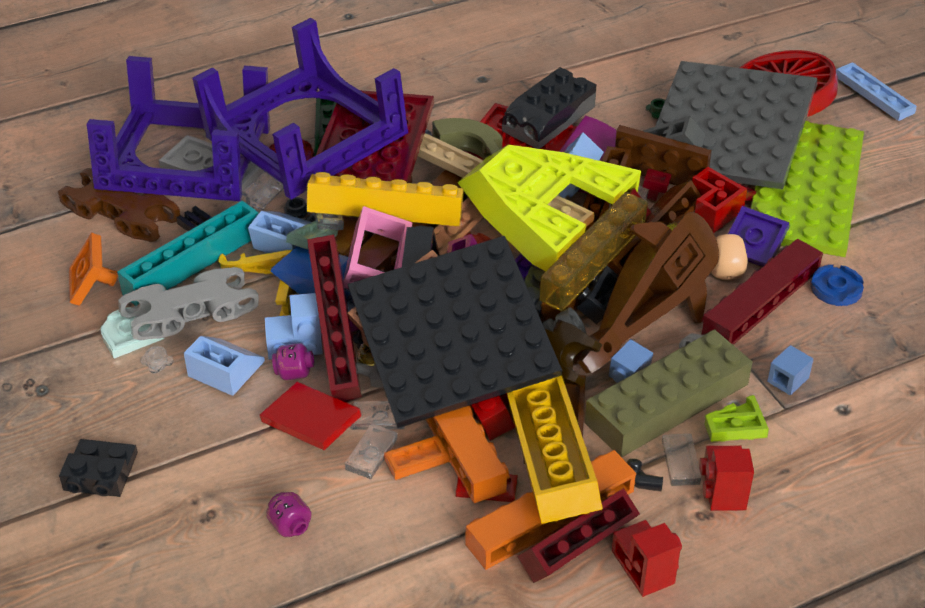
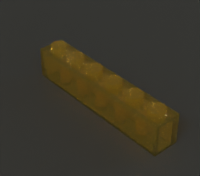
[540,192,648,311]

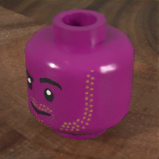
[272,343,315,380]
[266,492,312,537]

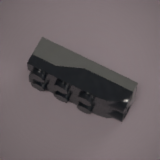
[502,67,597,149]

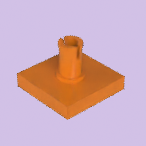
[69,232,118,306]

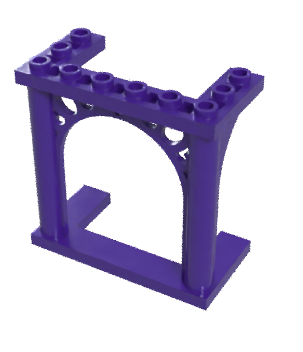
[192,18,408,200]
[87,56,270,202]

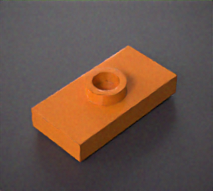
[384,435,449,480]

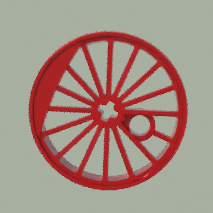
[740,50,838,117]

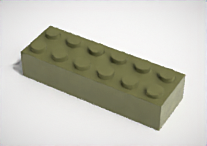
[585,329,753,457]

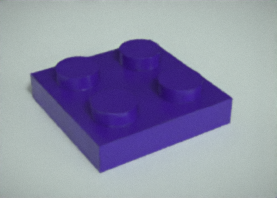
[728,206,790,267]

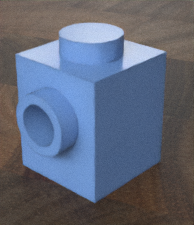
[609,339,653,383]
[767,345,813,395]

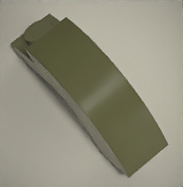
[432,118,503,160]

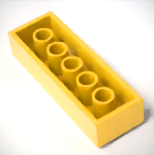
[507,375,603,524]

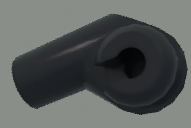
[626,459,663,492]

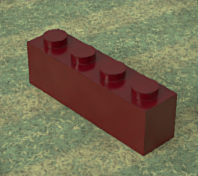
[517,488,640,583]

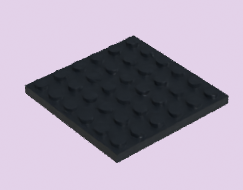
[348,236,562,428]

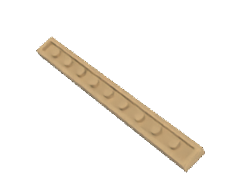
[418,133,594,227]

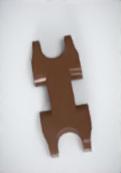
[58,168,180,242]

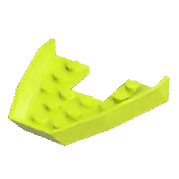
[458,145,641,276]

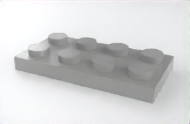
[159,135,265,194]

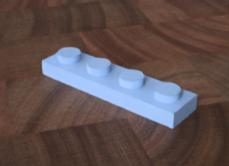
[836,62,917,121]

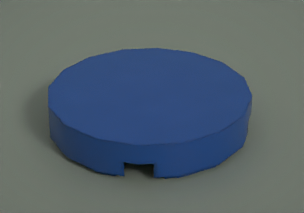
[811,265,864,306]

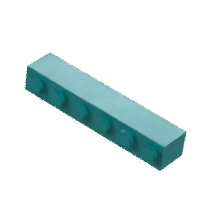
[117,201,258,306]

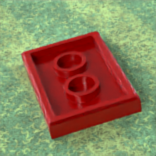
[259,382,361,450]

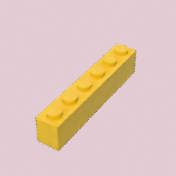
[307,172,464,226]

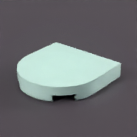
[101,307,164,358]

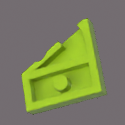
[704,395,769,442]

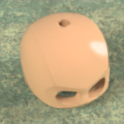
[711,234,748,280]

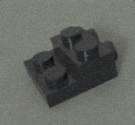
[576,265,619,325]
[59,439,138,497]

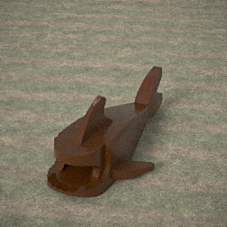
[573,212,719,374]

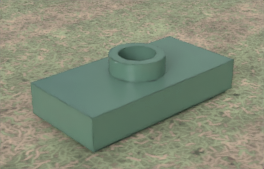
[286,220,338,249]

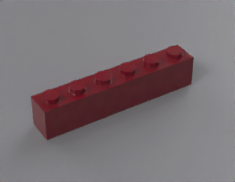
[307,235,362,401]
[701,238,823,345]

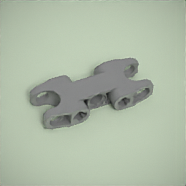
[118,267,259,340]

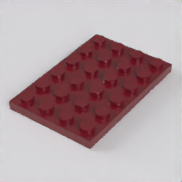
[316,90,434,183]

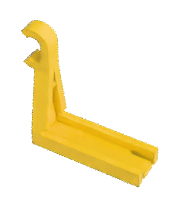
[218,250,297,316]

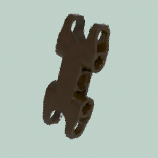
[544,319,602,387]

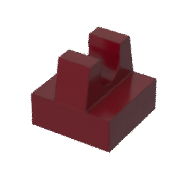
[642,168,672,201]

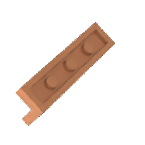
[434,197,484,255]

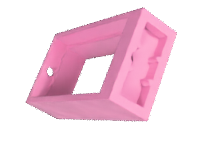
[343,206,412,289]

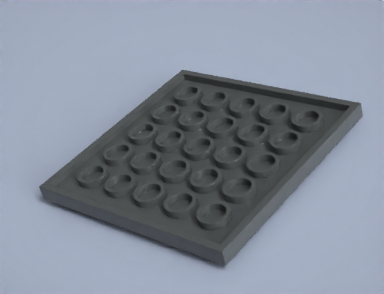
[655,61,817,189]

